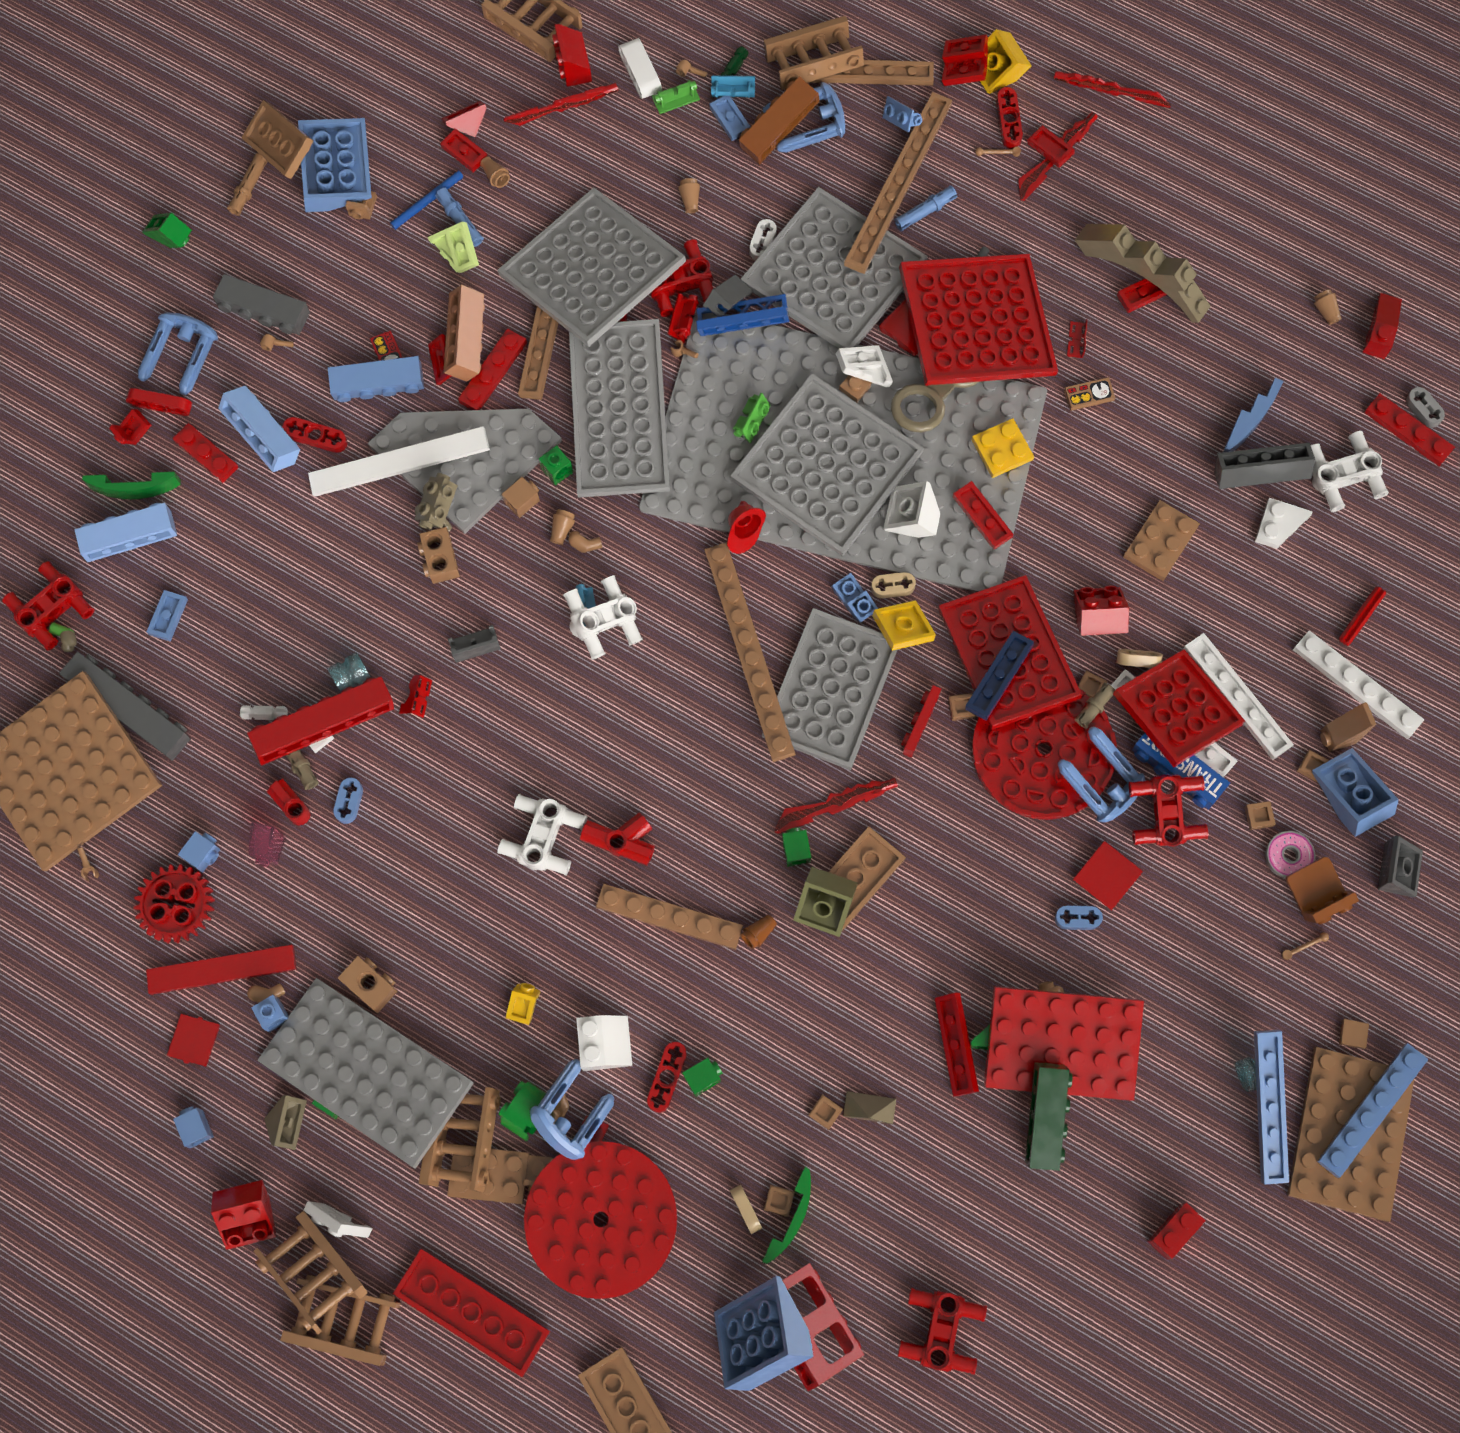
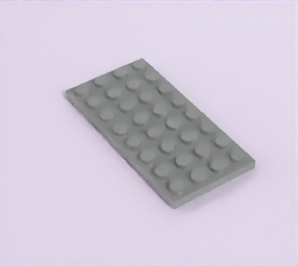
[569,319,670,498]
[257,978,474,1169]

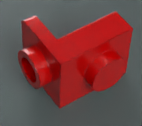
[109,409,152,445]

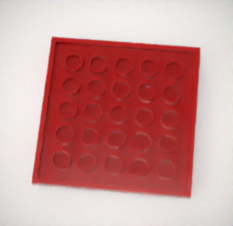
[899,254,1058,386]

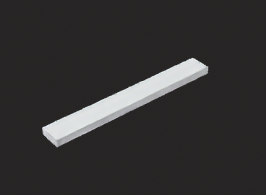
[308,426,490,497]

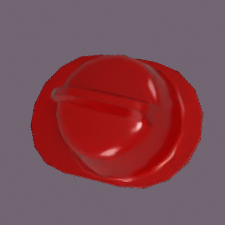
[727,501,766,554]

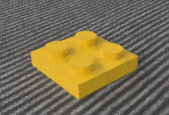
[971,418,1034,478]
[872,600,936,651]

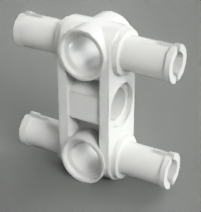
[1311,431,1389,512]
[563,575,643,660]
[497,794,587,876]

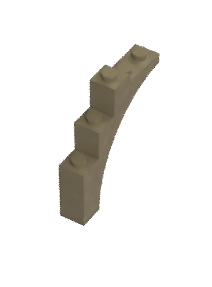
[1075,224,1211,323]

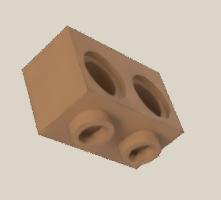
[417,527,460,584]

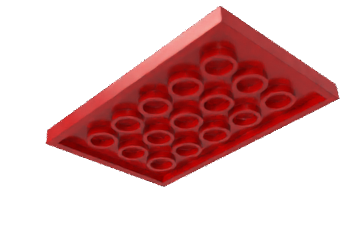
[938,575,1082,730]
[984,986,1144,1101]

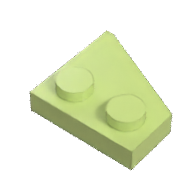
[428,222,479,273]

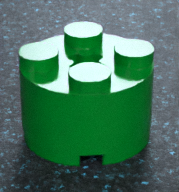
[499,1081,546,1141]

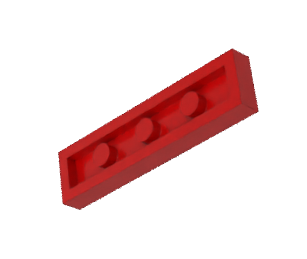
[458,328,527,410]
[1364,393,1455,467]
[935,993,979,1097]

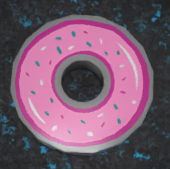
[1265,831,1316,879]

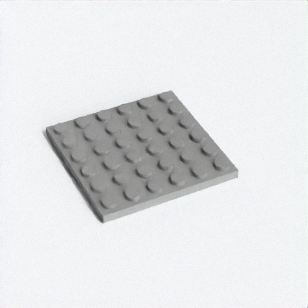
[741,187,928,348]
[497,188,686,347]
[730,374,924,556]

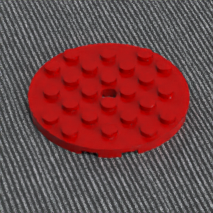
[972,689,1117,820]
[524,1141,677,1299]

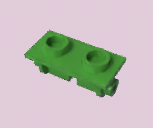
[652,80,700,114]
[733,393,771,443]

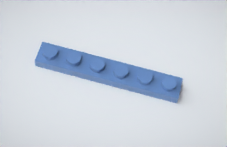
[1254,1030,1289,1185]
[1317,1043,1428,1178]

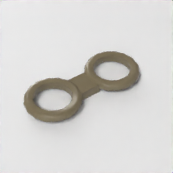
[891,382,979,433]

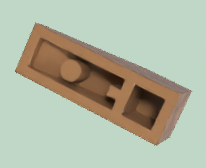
[1320,702,1377,753]

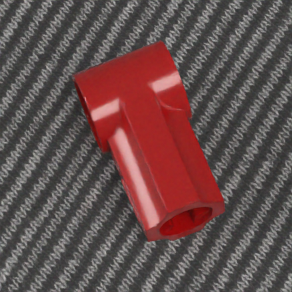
[267,779,311,826]

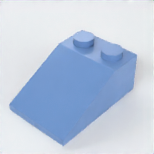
[1312,748,1399,837]

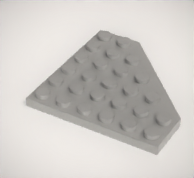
[368,409,562,534]

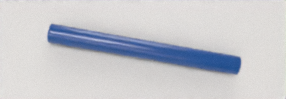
[390,170,463,230]

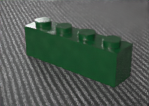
[1025,1062,1073,1171]

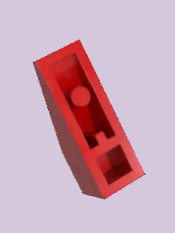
[1362,293,1402,359]

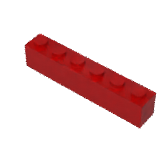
[247,677,394,766]

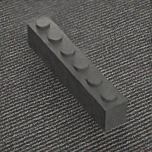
[59,652,191,761]

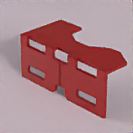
[1067,319,1087,358]
[399,675,433,718]

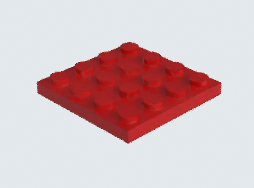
[1113,649,1245,767]

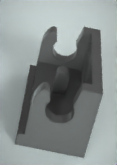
[703,275,754,317]
[448,625,501,663]

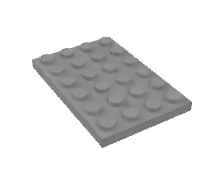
[762,608,898,770]

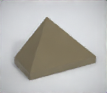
[843,1091,896,1124]
[264,1095,307,1150]

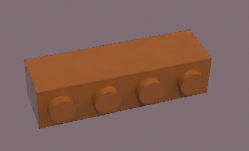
[739,76,820,165]

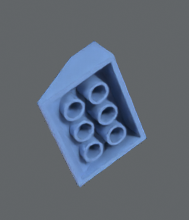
[298,118,372,212]
[714,1276,813,1391]

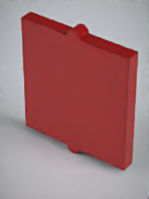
[167,1014,220,1067]

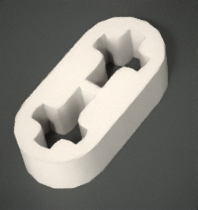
[750,219,777,260]

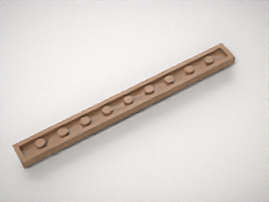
[844,92,952,274]
[705,542,796,762]

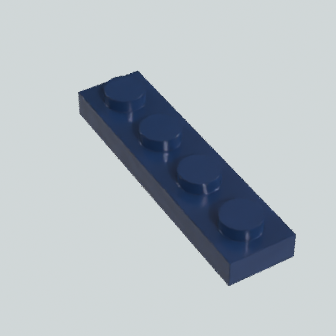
[965,631,1034,721]

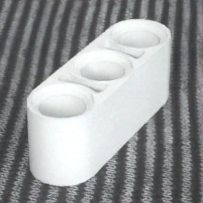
[618,38,662,99]

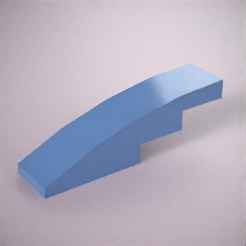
[1223,378,1284,452]

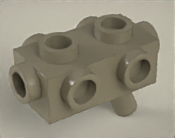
[415,473,458,532]

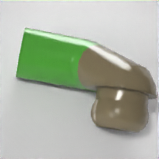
[49,622,77,652]

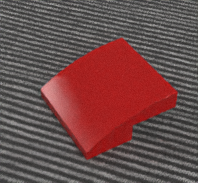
[941,34,988,86]
[879,299,918,356]
[1073,841,1143,911]

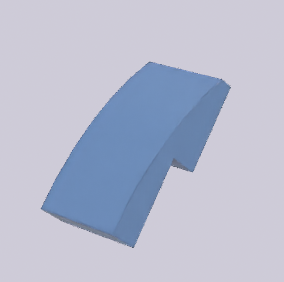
[831,573,878,623]

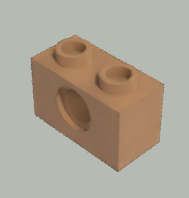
[338,956,398,1013]

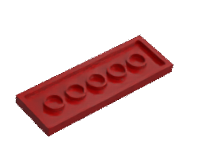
[393,1249,551,1377]

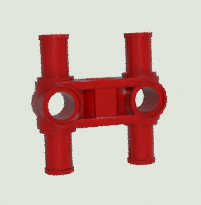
[650,239,713,317]
[2,561,95,651]
[1128,774,1208,847]
[897,1288,987,1375]

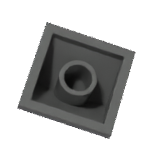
[1378,836,1423,897]

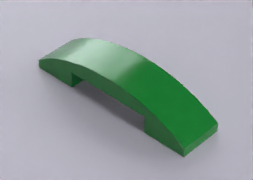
[82,472,181,499]
[762,1167,811,1265]

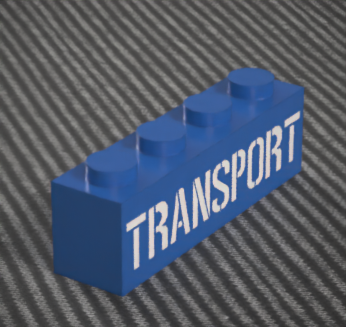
[1132,733,1230,810]

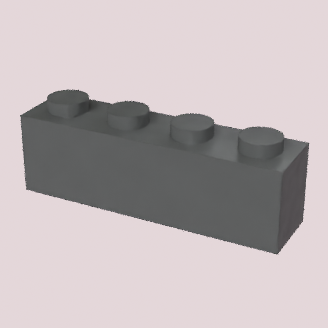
[213,274,310,335]
[1214,442,1315,489]

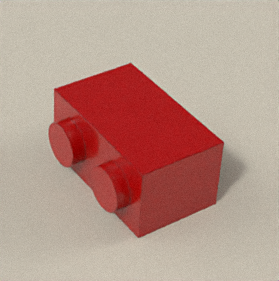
[1147,1202,1206,1260]

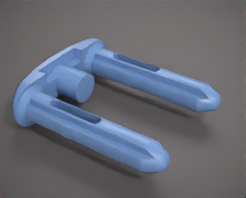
[763,82,845,153]
[138,312,218,395]
[1058,727,1145,823]
[530,1059,614,1160]

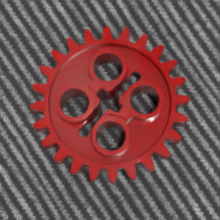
[133,864,215,944]

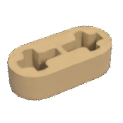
[871,572,916,599]
[1116,649,1163,668]
[730,1185,762,1234]

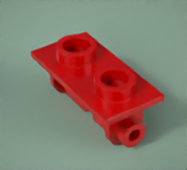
[667,293,699,344]

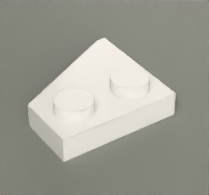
[836,345,893,387]

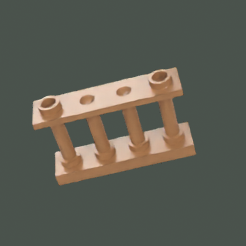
[481,0,582,62]
[763,16,864,90]
[419,1087,501,1192]
[254,1211,368,1334]
[280,1274,401,1366]

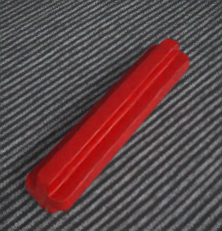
[1339,586,1386,646]

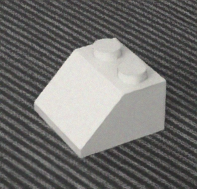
[576,1015,632,1071]

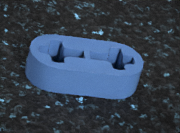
[334,778,363,824]
[1054,906,1103,930]

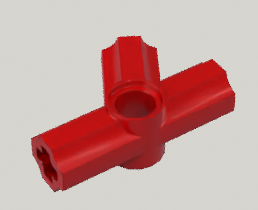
[580,812,655,866]

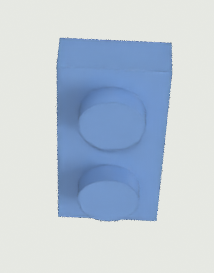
[710,96,751,141]
[146,590,188,642]

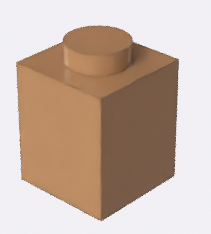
[501,477,540,518]

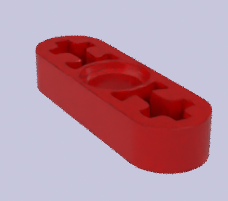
[996,87,1023,149]
[126,388,192,416]
[282,417,348,453]
[647,1042,687,1113]

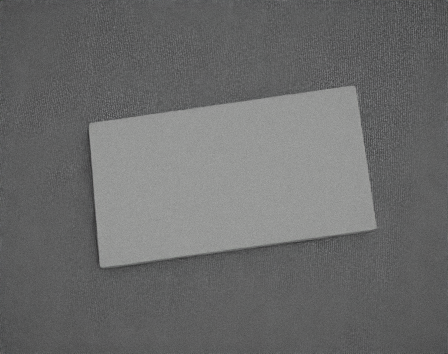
[639,310,1047,592]

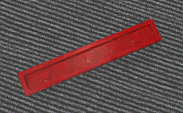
[146,945,297,995]

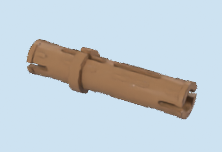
[227,153,268,216]

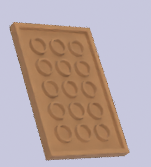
[1287,1047,1415,1222]

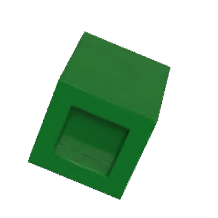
[539,445,573,486]
[782,828,812,867]
[682,1058,723,1097]

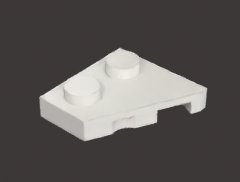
[1255,498,1312,549]
[303,1201,373,1238]

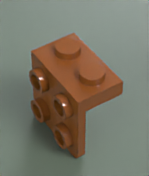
[1286,857,1359,925]

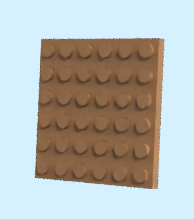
[0,671,163,871]

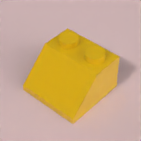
[980,29,1032,94]

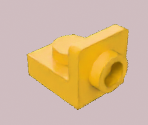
[505,983,540,1025]

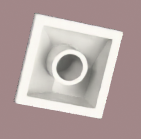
[883,481,940,538]

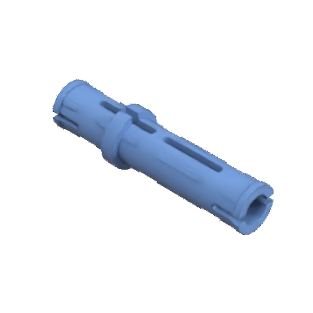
[894,185,957,231]
[435,188,484,247]

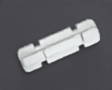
[240,705,288,720]

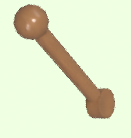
[975,147,1021,157]
[1282,932,1329,960]

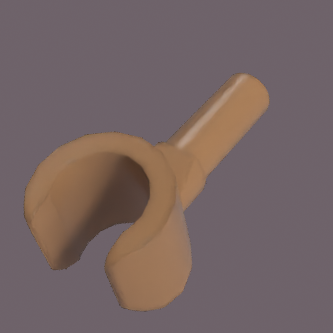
[676,60,707,77]
[260,334,294,351]
[670,340,699,358]
[77,847,99,882]

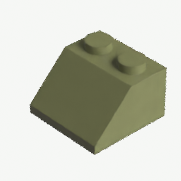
[793,867,858,937]

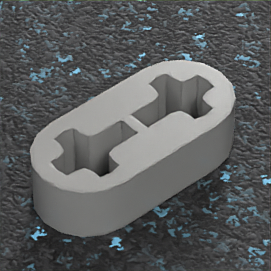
[1406,387,1445,428]

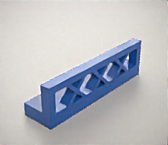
[696,294,789,336]

